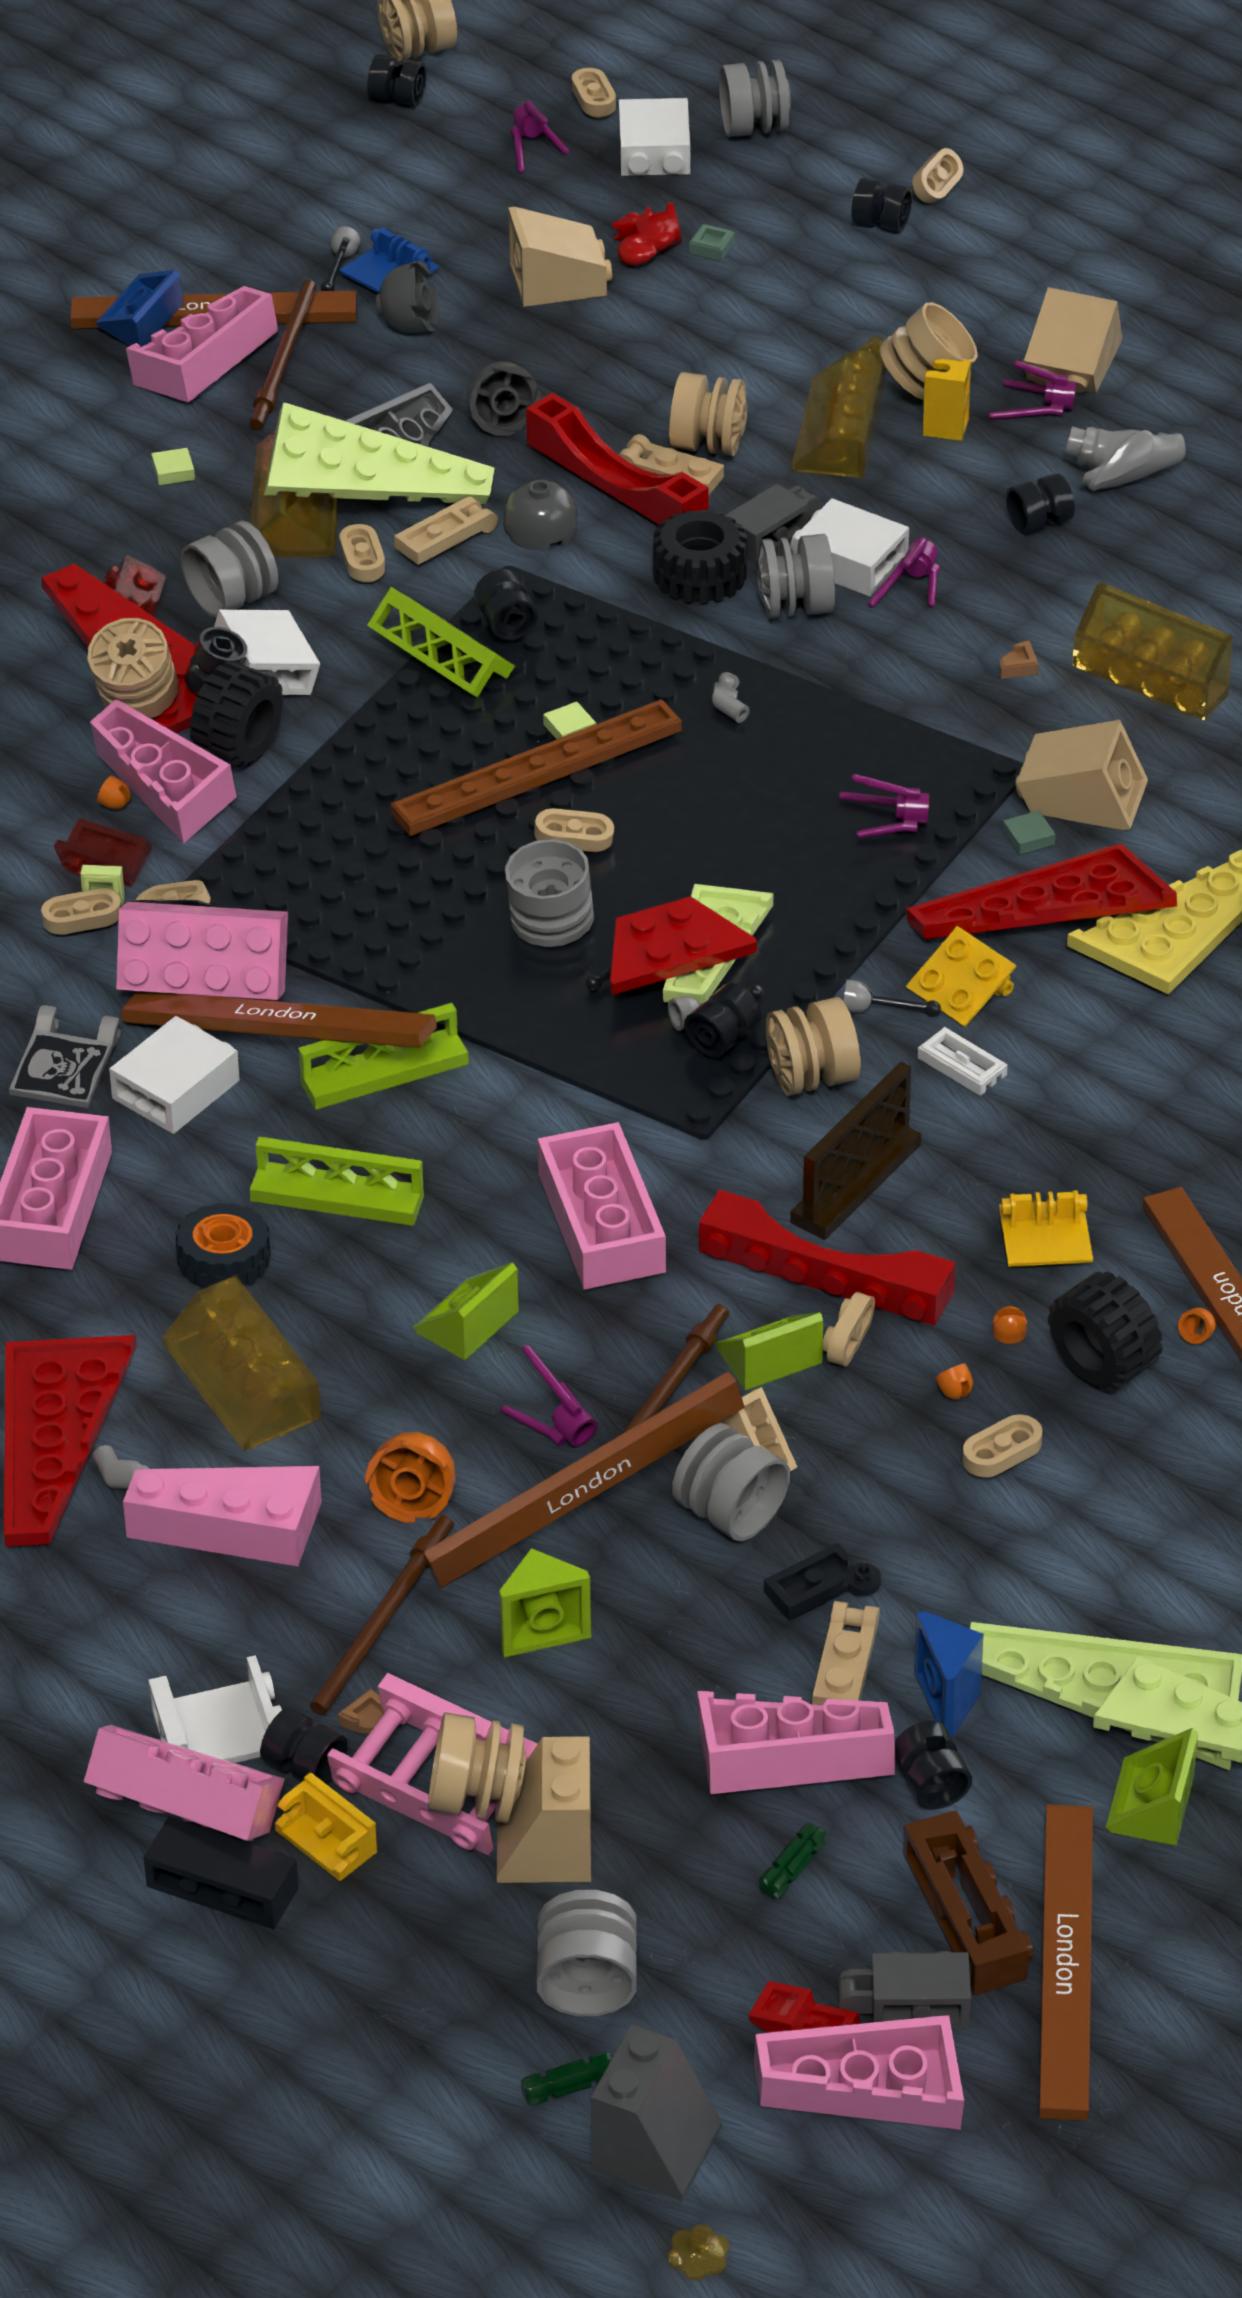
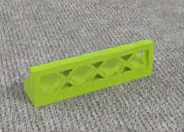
[367,587,515,697]
[298,1003,469,1110]
[250,1137,424,1226]

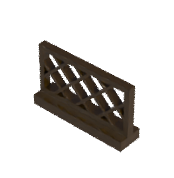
[790,1062,921,1240]

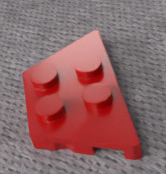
[610,896,757,995]

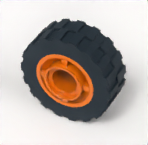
[176,1203,270,1290]

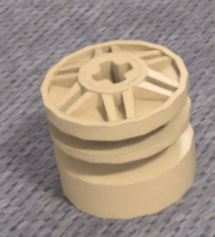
[377,0,457,62]
[880,302,978,400]
[669,372,748,456]
[87,618,178,719]
[766,997,861,1096]
[428,1712,526,1823]

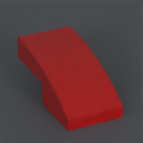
[748,1981,861,2033]

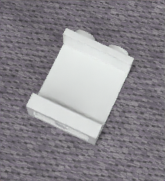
[148,1655,282,1763]

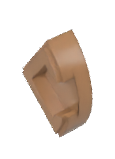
[1000,640,1039,679]
[338,1689,400,1733]

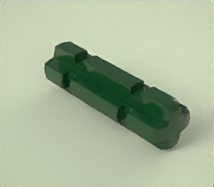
[759,1822,826,1899]
[521,2052,612,2105]

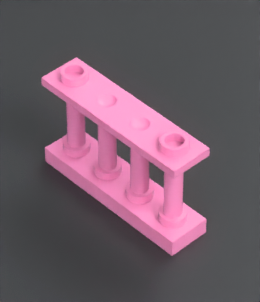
[327,1673,537,1856]

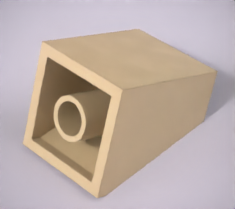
[508,207,612,307]
[1024,287,1122,393]
[1016,720,1148,830]
[497,1736,591,1883]

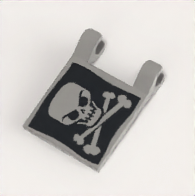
[9,1005,121,1108]

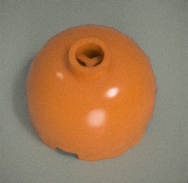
[365,1432,456,1523]

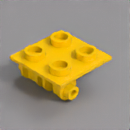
[906,926,1017,1027]
[999,1190,1093,1267]

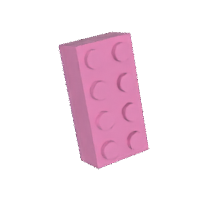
[116,902,288,1000]
[0,1107,112,1270]
[538,1122,666,1290]

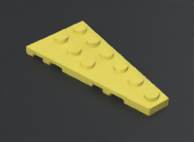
[1067,850,1242,995]

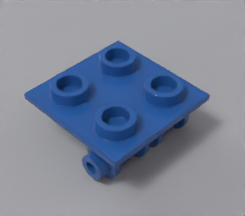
[339,227,439,294]

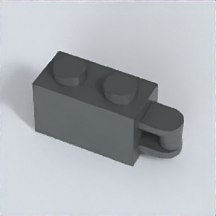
[724,484,820,565]
[838,1951,971,2029]

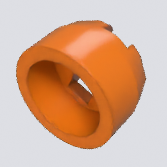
[97,775,131,810]
[992,1306,1027,1344]
[1178,1308,1216,1344]
[935,1363,974,1400]

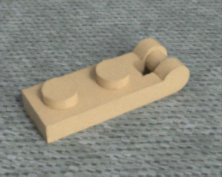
[619,434,724,495]
[394,496,498,565]
[812,1601,880,1705]

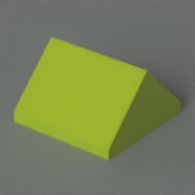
[413,1262,519,1360]
[715,1312,823,1390]
[499,1548,591,1658]
[1106,1728,1198,1846]

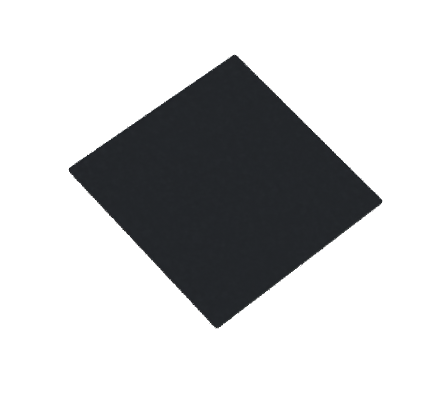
[184,566,1024,1140]

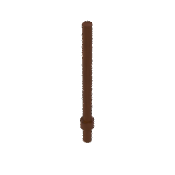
[249,280,317,430]
[622,1304,729,1434]
[310,1515,454,1715]

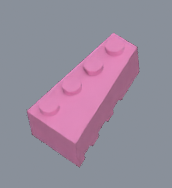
[126,286,278,402]
[90,699,237,844]
[123,1466,322,1567]
[697,1691,895,1794]
[84,1725,285,1841]
[754,2015,964,2130]

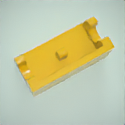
[923,359,971,441]
[275,1772,377,1881]

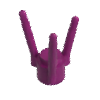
[510,101,569,173]
[988,360,1077,419]
[868,537,941,608]
[838,774,929,838]
[501,1345,598,1447]

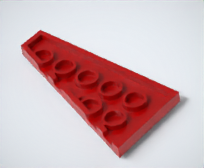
[41,564,197,733]
[906,843,1178,939]
[4,1335,137,1547]

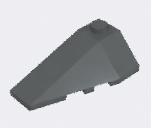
[345,383,453,447]

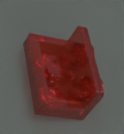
[103,555,166,616]
[53,818,152,887]

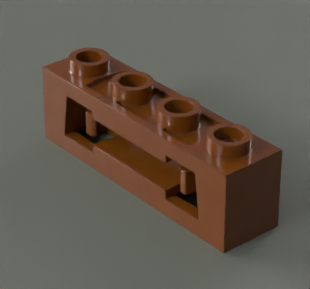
[903,1810,1033,1996]

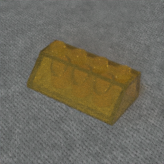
[792,352,885,478]
[251,429,338,558]
[1073,582,1233,720]
[162,1275,321,1451]

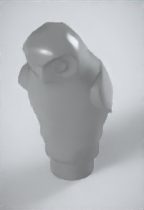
[1063,426,1186,492]

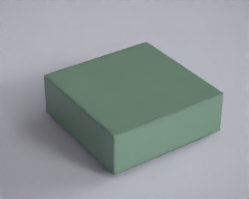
[689,224,735,261]
[1003,811,1056,855]

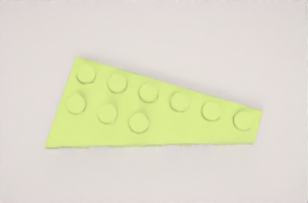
[264,402,494,504]
[970,1622,1242,1771]

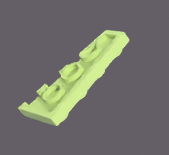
[663,884,773,1004]
[1093,1655,1242,1763]

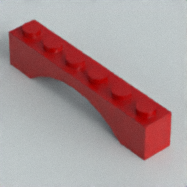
[526,393,709,525]
[699,1189,956,1326]

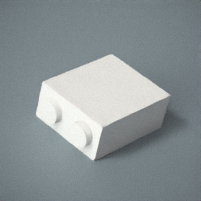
[619,98,690,176]
[790,498,909,597]
[214,610,320,695]
[109,1016,240,1134]

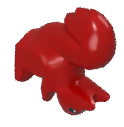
[612,202,682,266]

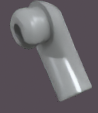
[712,672,749,723]
[93,1445,149,1490]

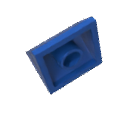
[96,270,183,347]
[914,1611,984,1738]

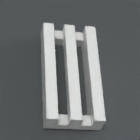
[918,1027,1007,1096]

